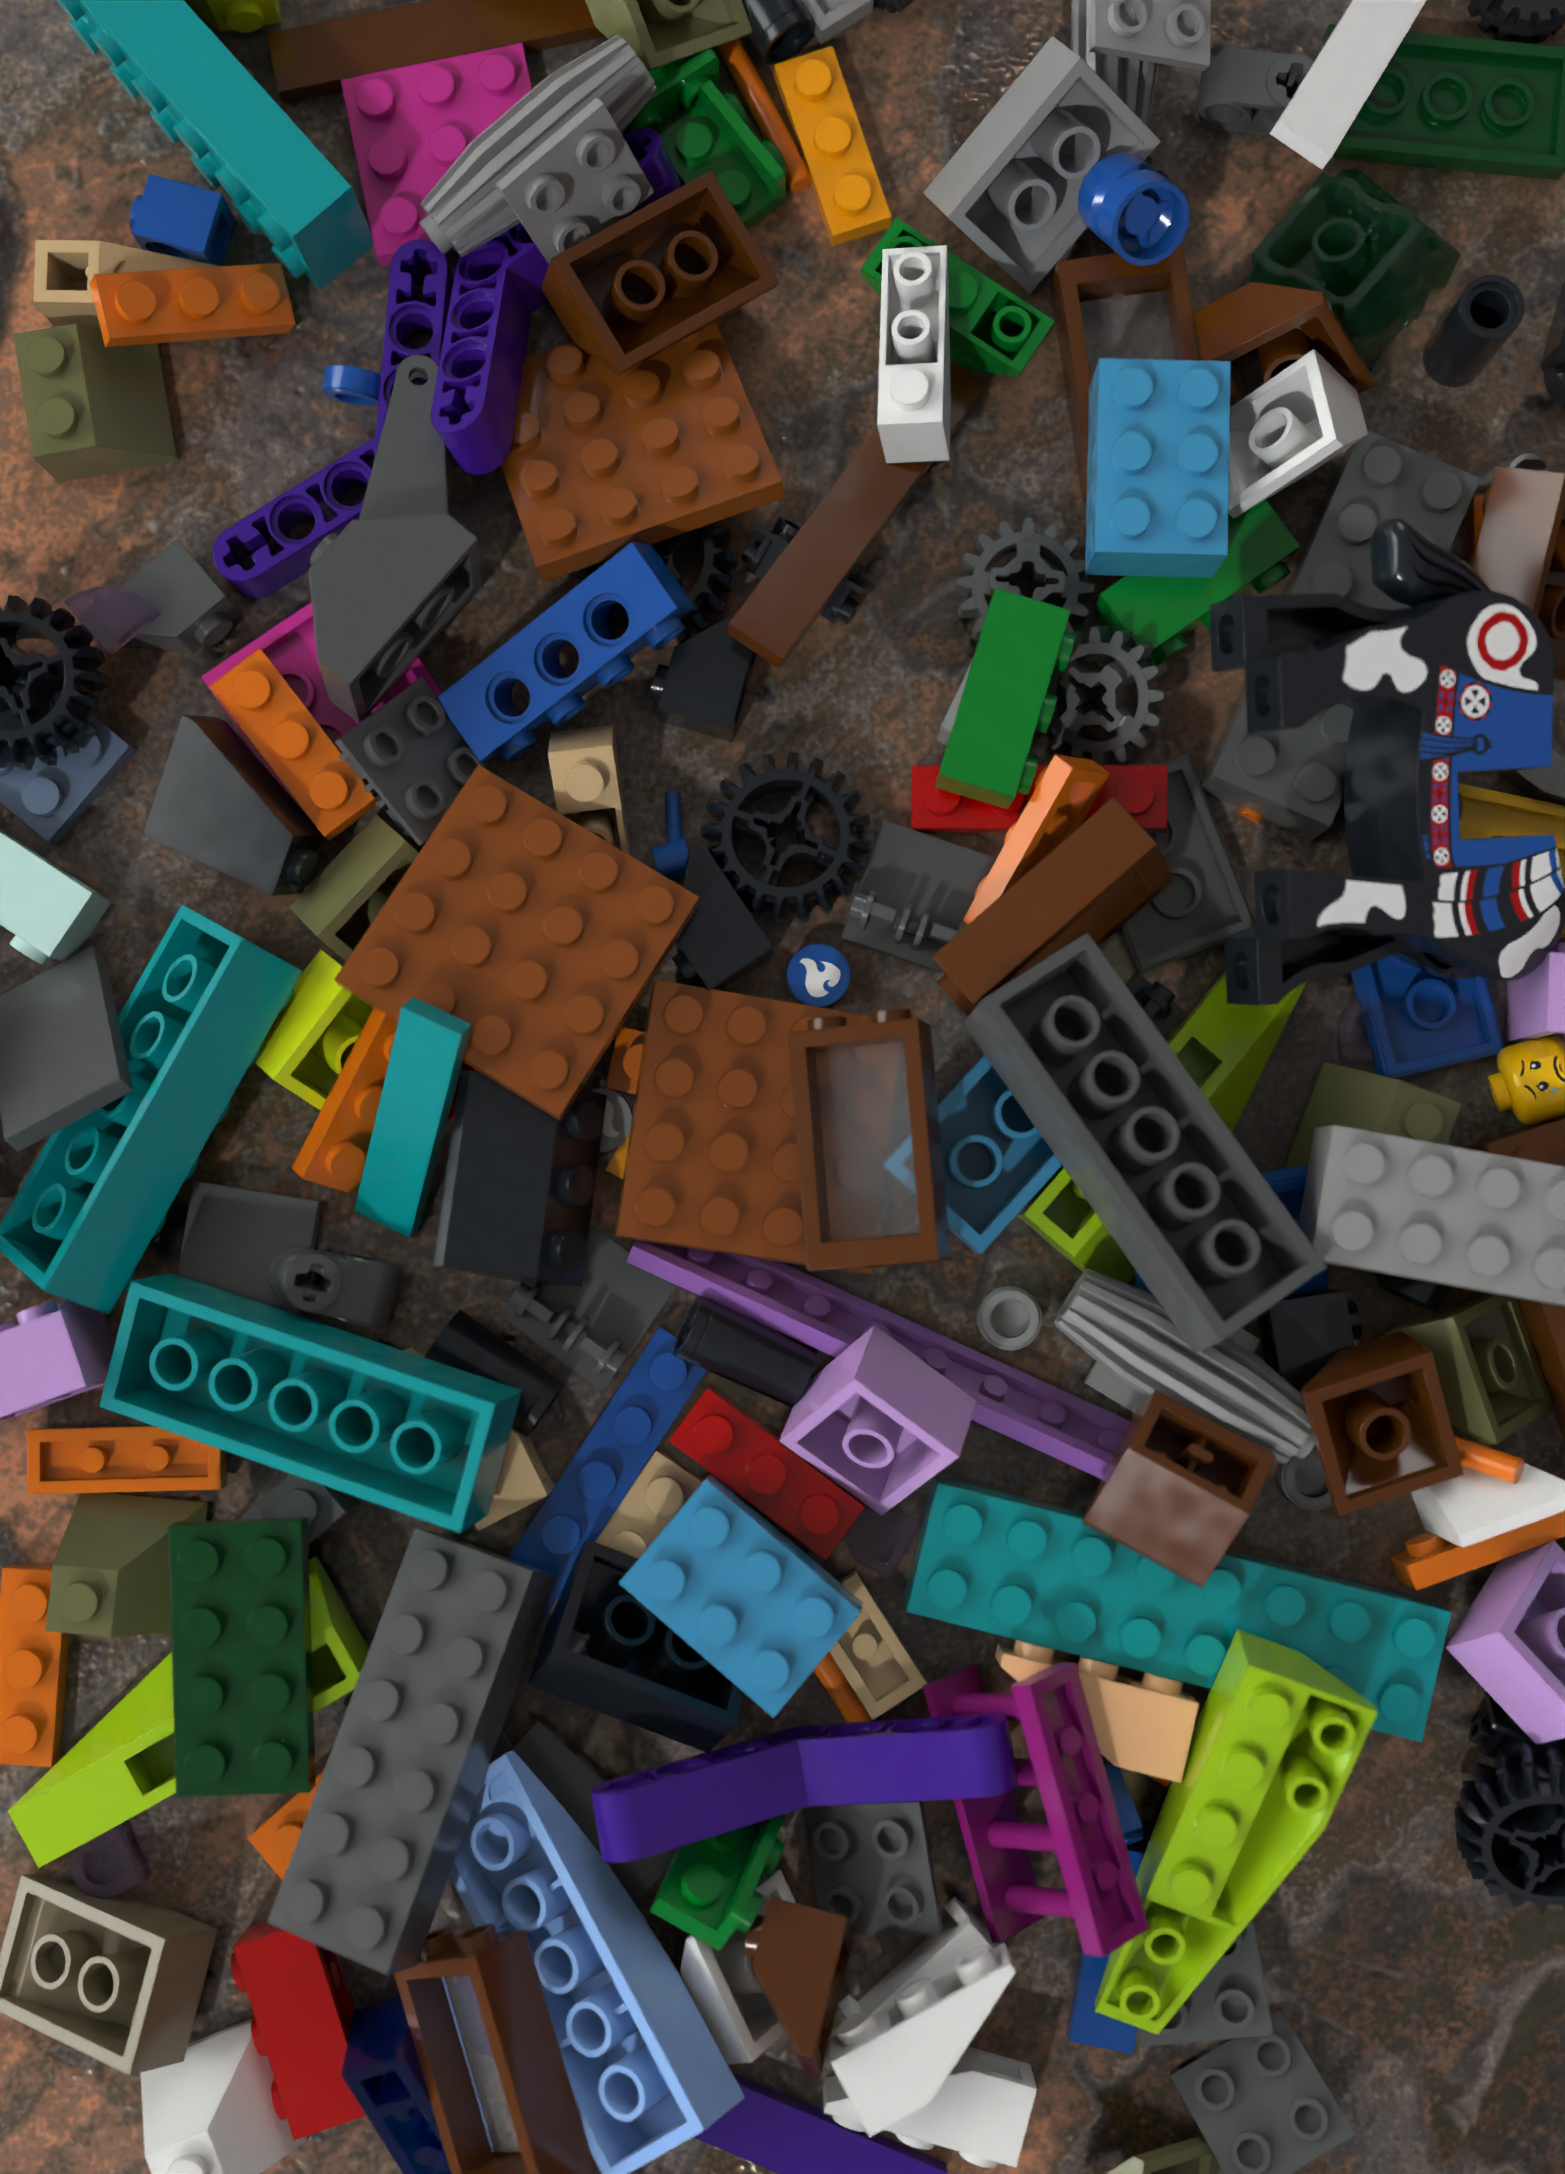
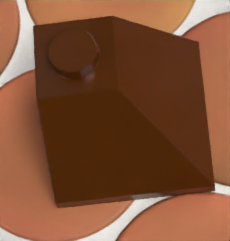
[1193,282,1375,406]
[1301,1331,1464,1517]
[744,1896,853,2080]

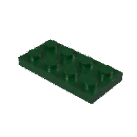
[1322,24,1565,180]
[168,1517,316,1797]

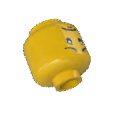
[1487,1034,1565,1126]

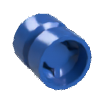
[1078,152,1190,266]

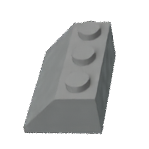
[923,36,1161,294]

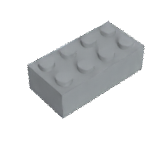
[1298,1125,1565,1307]

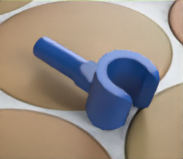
[651,790,690,880]

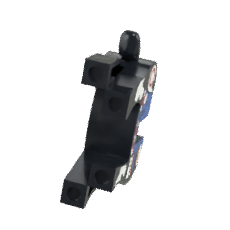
[1209,519,1565,1006]

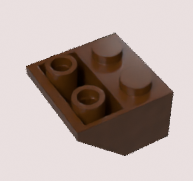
[1081,1390,1276,1588]

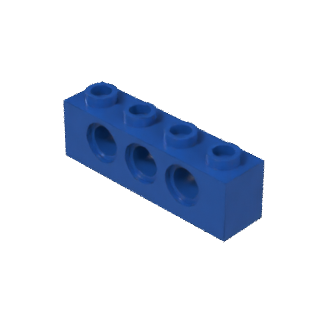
[436,542,695,763]

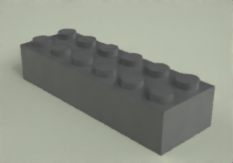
[1200,430,1481,840]
[963,932,1327,1354]
[267,1527,557,1975]

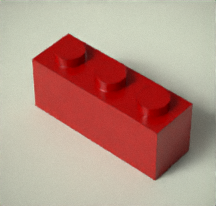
[668,1382,865,1560]
[231,1920,382,2140]

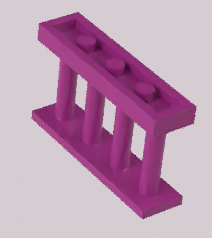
[922,1663,1149,1957]

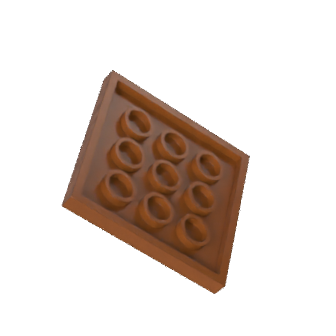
[501,322,785,583]
[334,765,700,1121]
[614,979,902,1275]

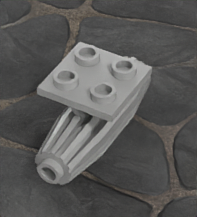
[1071,0,1211,128]
[419,35,657,264]
[1054,1269,1316,1464]

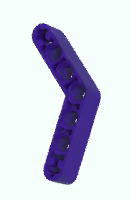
[430,128,682,475]
[213,239,454,599]
[591,1713,1019,1863]

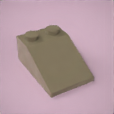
[0,1874,218,2076]

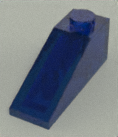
[341,1998,451,2174]

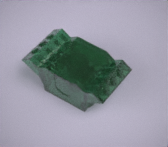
[1236,168,1461,374]

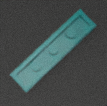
[354,997,472,1238]

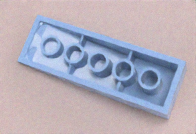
[449,1750,745,2174]

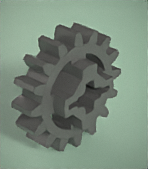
[955,517,1094,640]
[1046,625,1173,765]

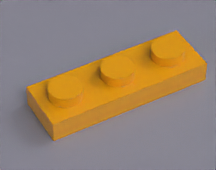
[774,46,891,247]

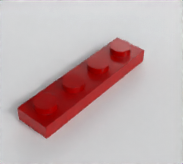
[911,765,1168,833]

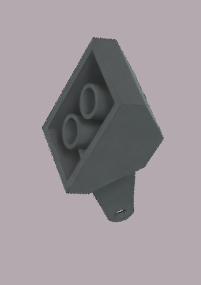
[309,355,481,724]

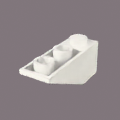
[877,245,951,463]
[830,1942,1015,2137]
[823,2046,1037,2168]

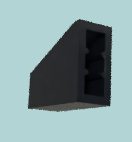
[143,715,323,896]

